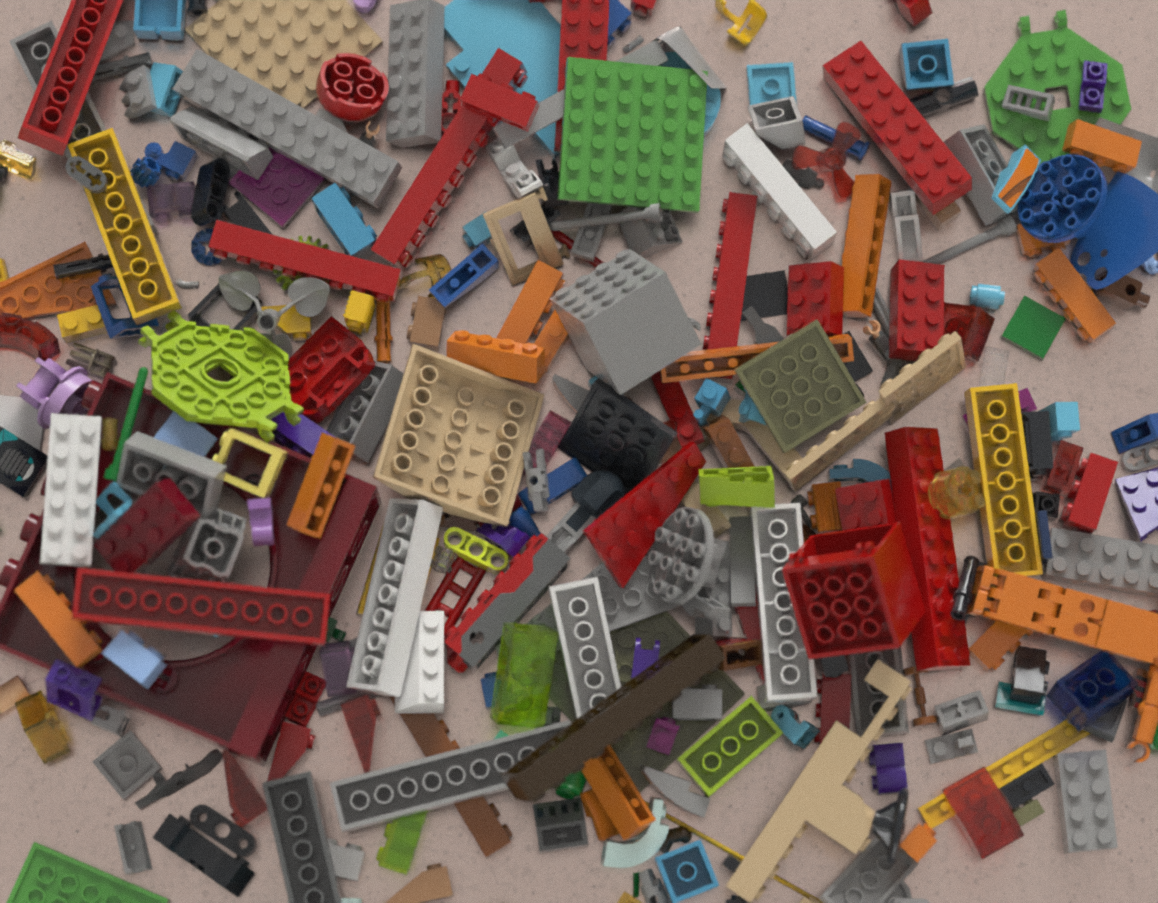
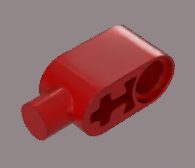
[441,80,462,136]

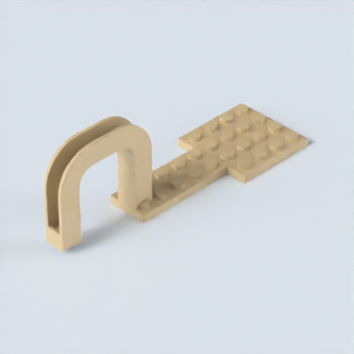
[663,331,966,538]

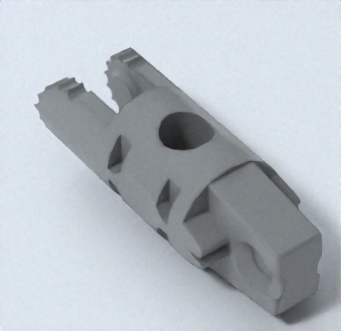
[523,449,550,512]
[639,869,670,903]

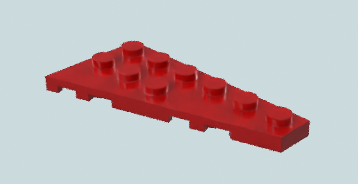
[583,441,707,588]

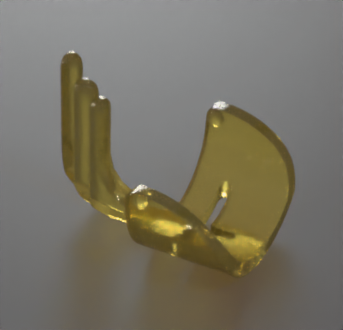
[398,254,451,298]

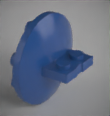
[1018,154,1107,243]

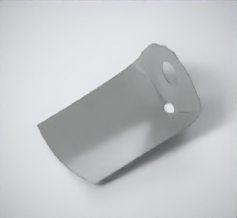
[653,26,727,89]
[1095,117,1158,193]

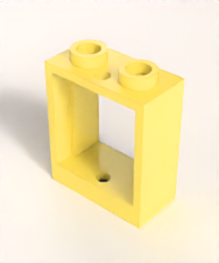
[212,428,288,498]

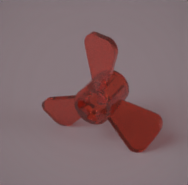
[792,122,861,198]

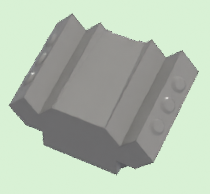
[167,508,246,583]

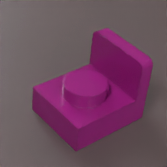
[646,716,679,756]

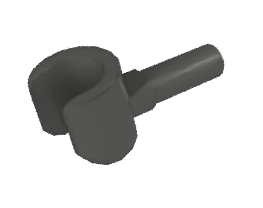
[791,494,811,528]

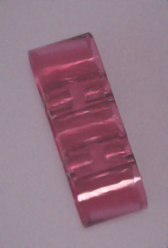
[523,410,571,480]

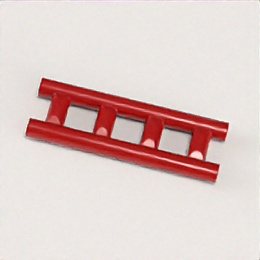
[424,556,486,641]

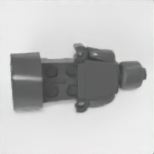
[782,158,825,188]

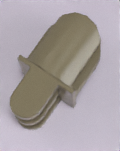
[65,342,116,379]

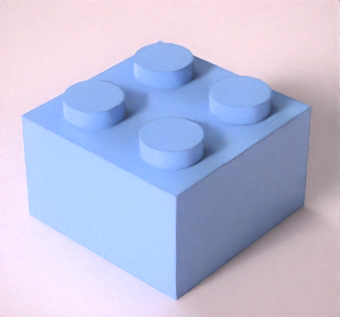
[103,629,166,689]

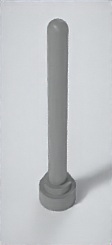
[549,203,663,231]
[921,215,1017,264]

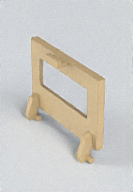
[483,187,571,286]

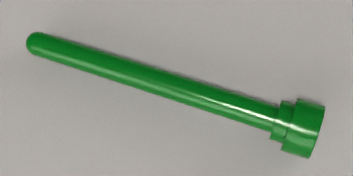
[103,367,148,482]

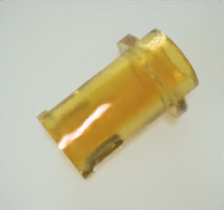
[100,418,119,450]

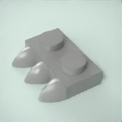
[119,65,157,118]

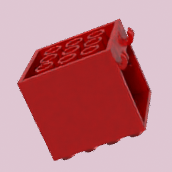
[782,522,926,659]

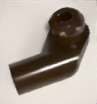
[659,826,692,853]

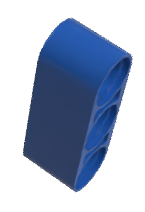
[518,458,587,515]

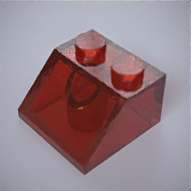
[944,302,995,362]

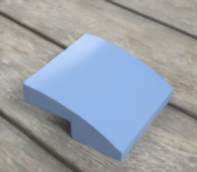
[153,411,217,457]

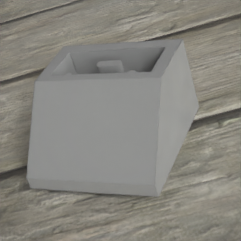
[620,207,683,257]

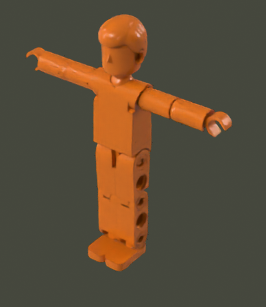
[966,565,1158,762]

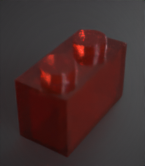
[1042,440,1084,497]

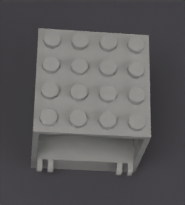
[550,249,701,395]

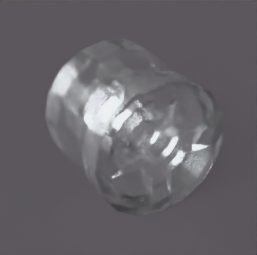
[430,546,458,574]

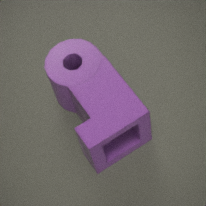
[248,498,274,547]

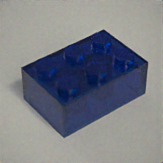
[1046,651,1139,732]

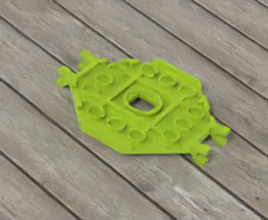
[138,310,304,443]

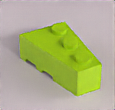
[698,466,775,508]

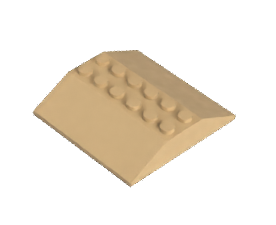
[373,344,545,527]

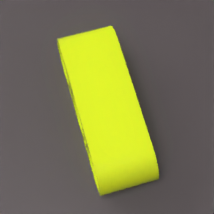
[444,527,509,575]

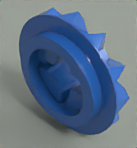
[191,228,223,265]

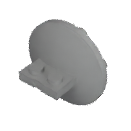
[648,507,727,605]

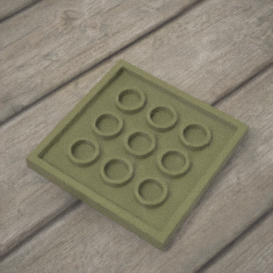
[734,319,867,453]

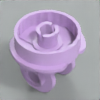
[16,357,92,429]

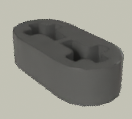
[65,156,108,194]

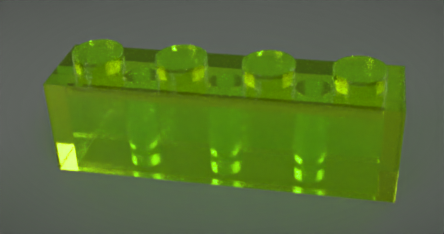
[376,810,429,876]

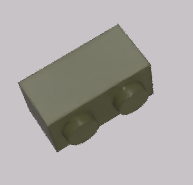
[1009,798,1045,828]

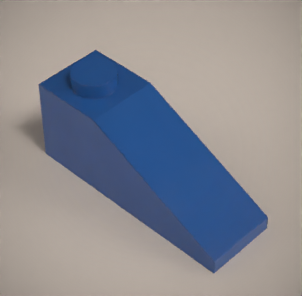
[429,243,499,308]

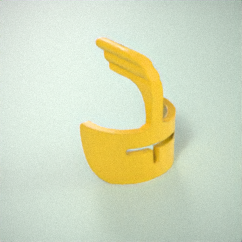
[715,0,767,45]

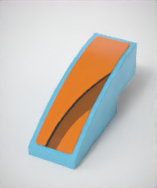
[991,145,1041,214]

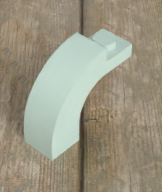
[600,796,669,868]

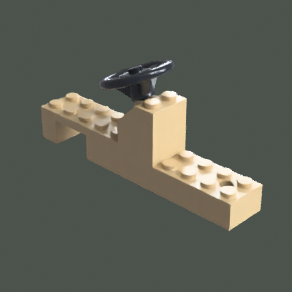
[723,659,912,903]

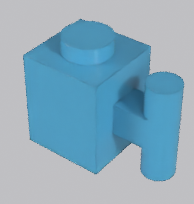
[694,378,731,427]

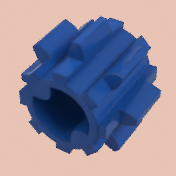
[130,157,161,188]

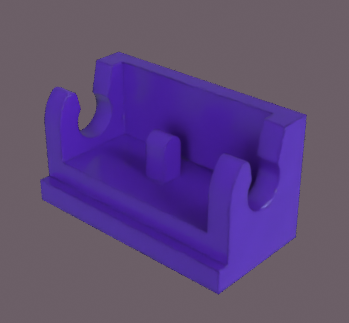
[476,523,530,557]

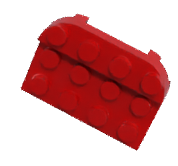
[288,316,375,423]

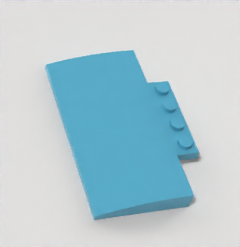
[444,0,560,159]

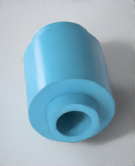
[969,284,1005,310]

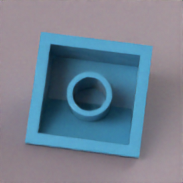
[899,39,954,90]

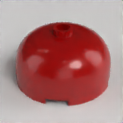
[316,53,389,122]

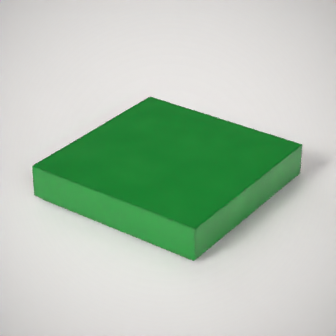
[1001,295,1066,360]

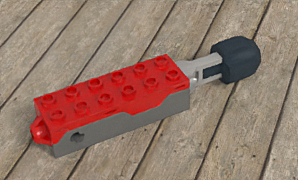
[444,470,626,674]

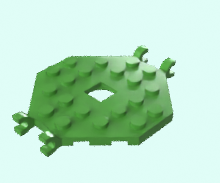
[983,10,1131,166]

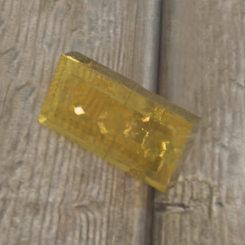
[0,138,37,180]

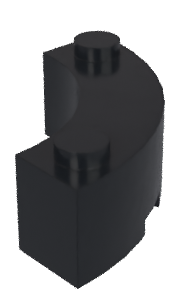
[152,813,255,897]

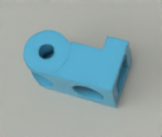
[771,705,820,749]

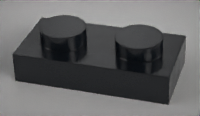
[999,763,1055,809]

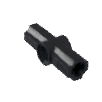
[909,77,979,117]

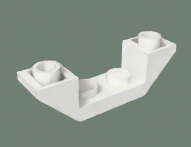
[485,139,543,199]

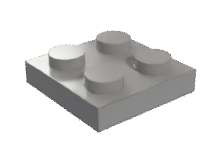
[92,730,162,800]

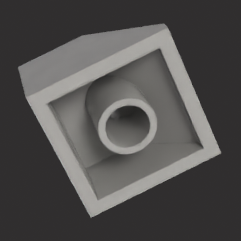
[748,96,806,149]

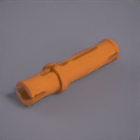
[374,300,393,364]

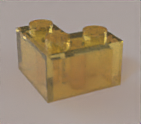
[15,690,71,764]

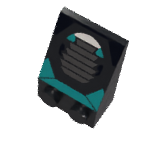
[0,426,48,498]

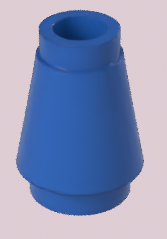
[509,506,541,539]

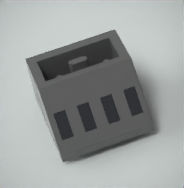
[533,797,588,853]

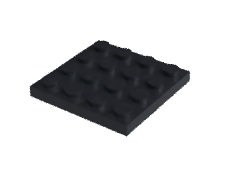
[558,378,678,494]

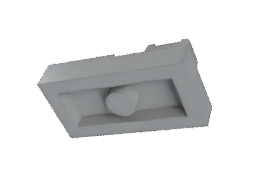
[924,729,978,764]

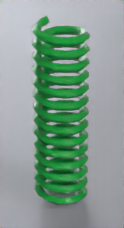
[632,872,640,898]

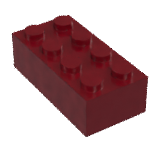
[93,478,201,574]

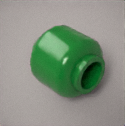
[554,771,587,799]

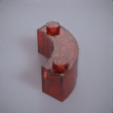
[0,313,60,361]

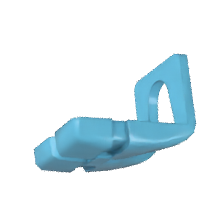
[92,481,133,539]

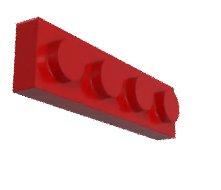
[651,371,705,448]

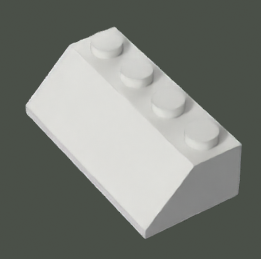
[395,611,444,713]

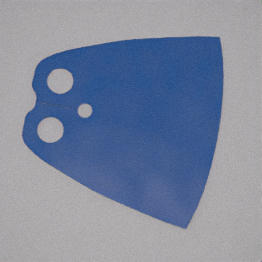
[1070,171,1158,290]

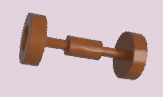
[903,666,938,727]

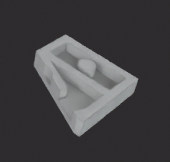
[99,20,135,63]

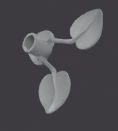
[218,270,330,359]

